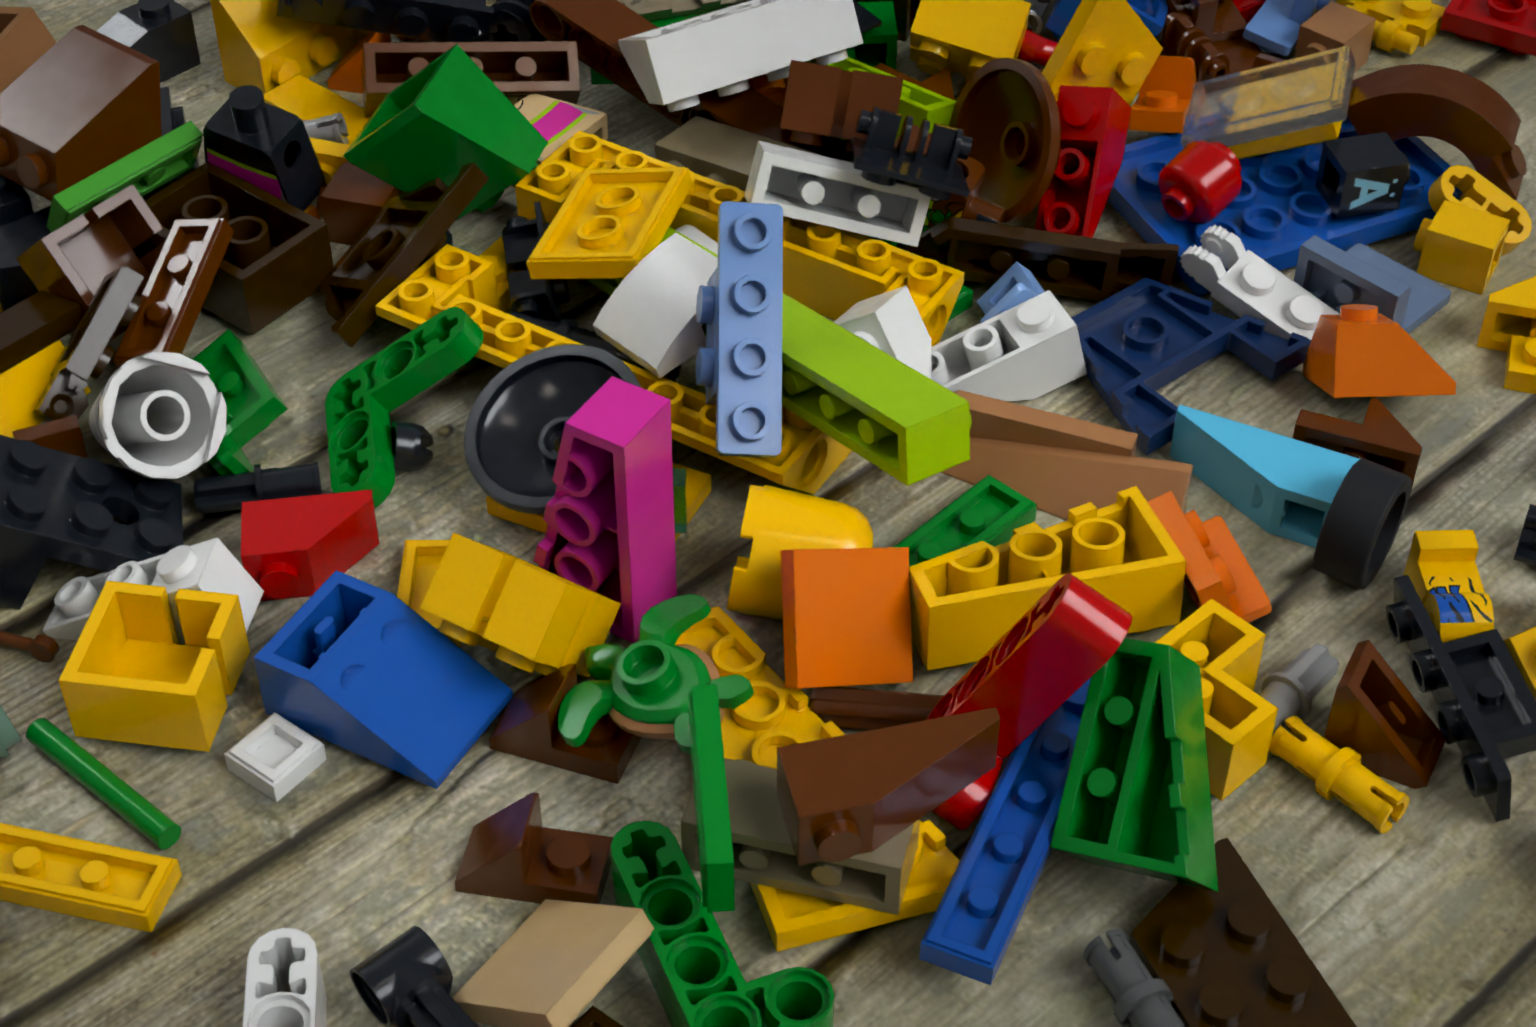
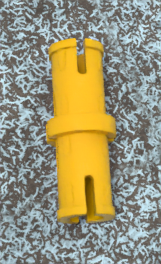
[1269,715,1410,834]

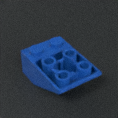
[253,570,513,789]

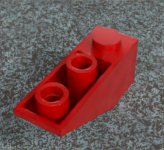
[1035,85,1132,238]

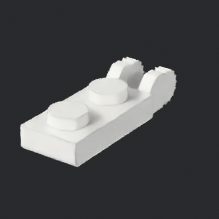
[1180,225,1340,340]

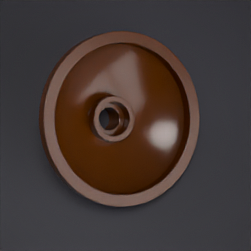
[949,58,1062,225]

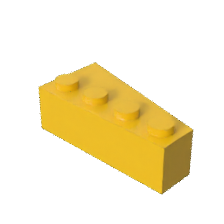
[909,486,1186,671]

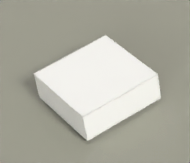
[224,712,327,802]

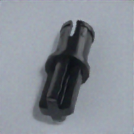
[193,462,322,514]

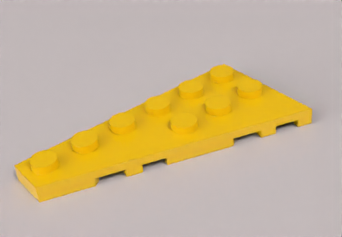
[675,606,960,952]

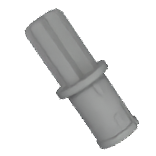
[1259,644,1339,736]

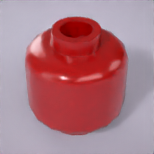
[1158,141,1242,224]

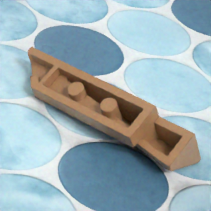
[940,390,1194,520]

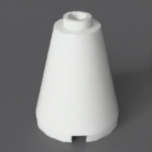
[89,352,227,480]

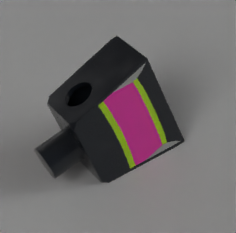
[203,85,326,211]

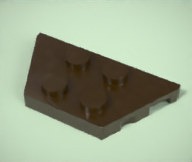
[320,163,489,347]
[1129,838,1357,1027]

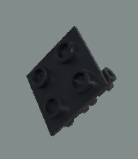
[850,107,973,200]

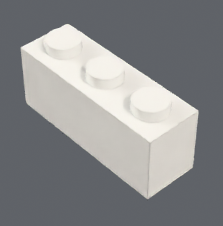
[744,140,931,247]

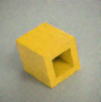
[1413,200,1510,295]

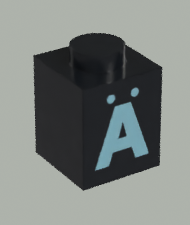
[1315,132,1410,218]

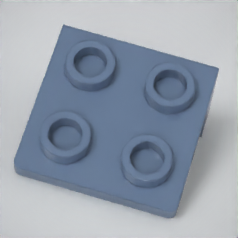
[1294,235,1451,334]

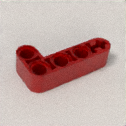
[927,573,1132,830]

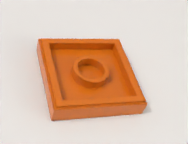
[781,547,913,689]

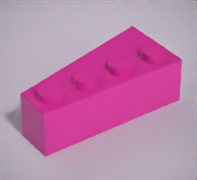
[534,376,677,643]

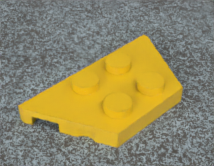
[1042,0,1163,105]

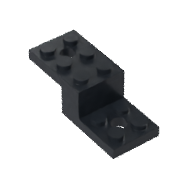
[0,435,183,610]

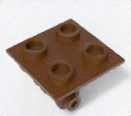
[1158,12,1264,100]

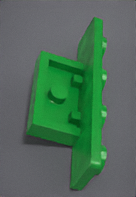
[192,329,287,476]

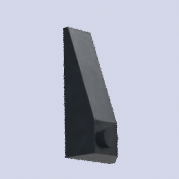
[97,0,201,83]

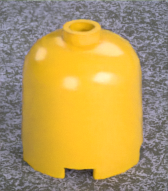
[727,485,873,620]

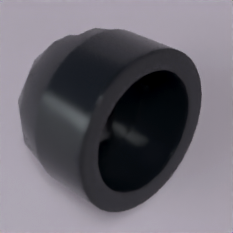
[391,421,434,472]

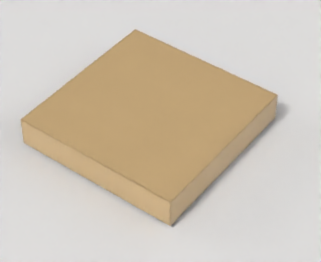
[452,899,654,1027]

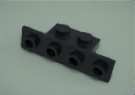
[1386,575,1536,822]

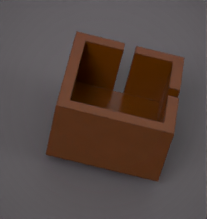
[780,60,904,151]
[16,184,165,342]

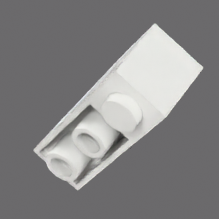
[931,290,1087,402]
[42,537,264,645]

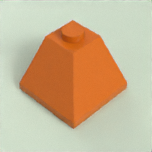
[1303,304,1456,398]

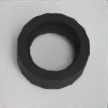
[1314,458,1412,589]

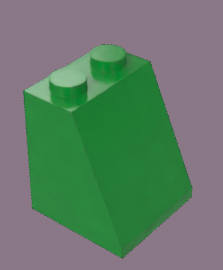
[343,44,548,220]

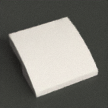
[593,233,718,378]

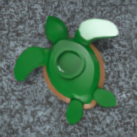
[558,594,754,754]

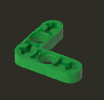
[325,307,484,508]

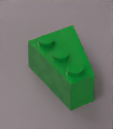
[1050,638,1218,892]

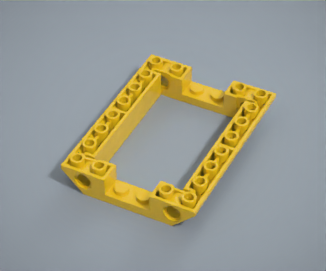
[375,130,965,494]

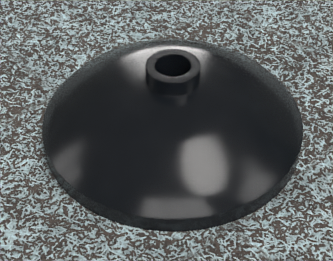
[464,344,642,514]

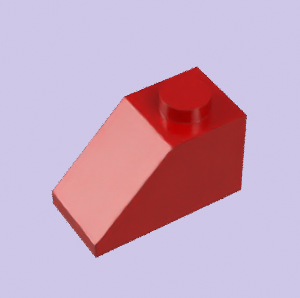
[241,489,379,601]

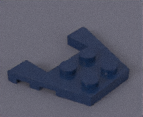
[1072,277,1311,456]

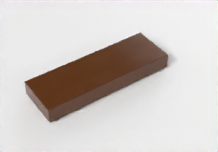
[113,218,234,367]

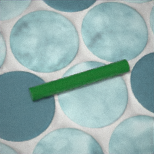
[26,718,181,850]

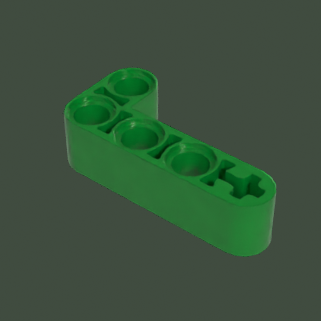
[611,820,834,1027]

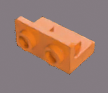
[1147,491,1272,623]

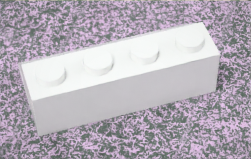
[618,0,864,112]

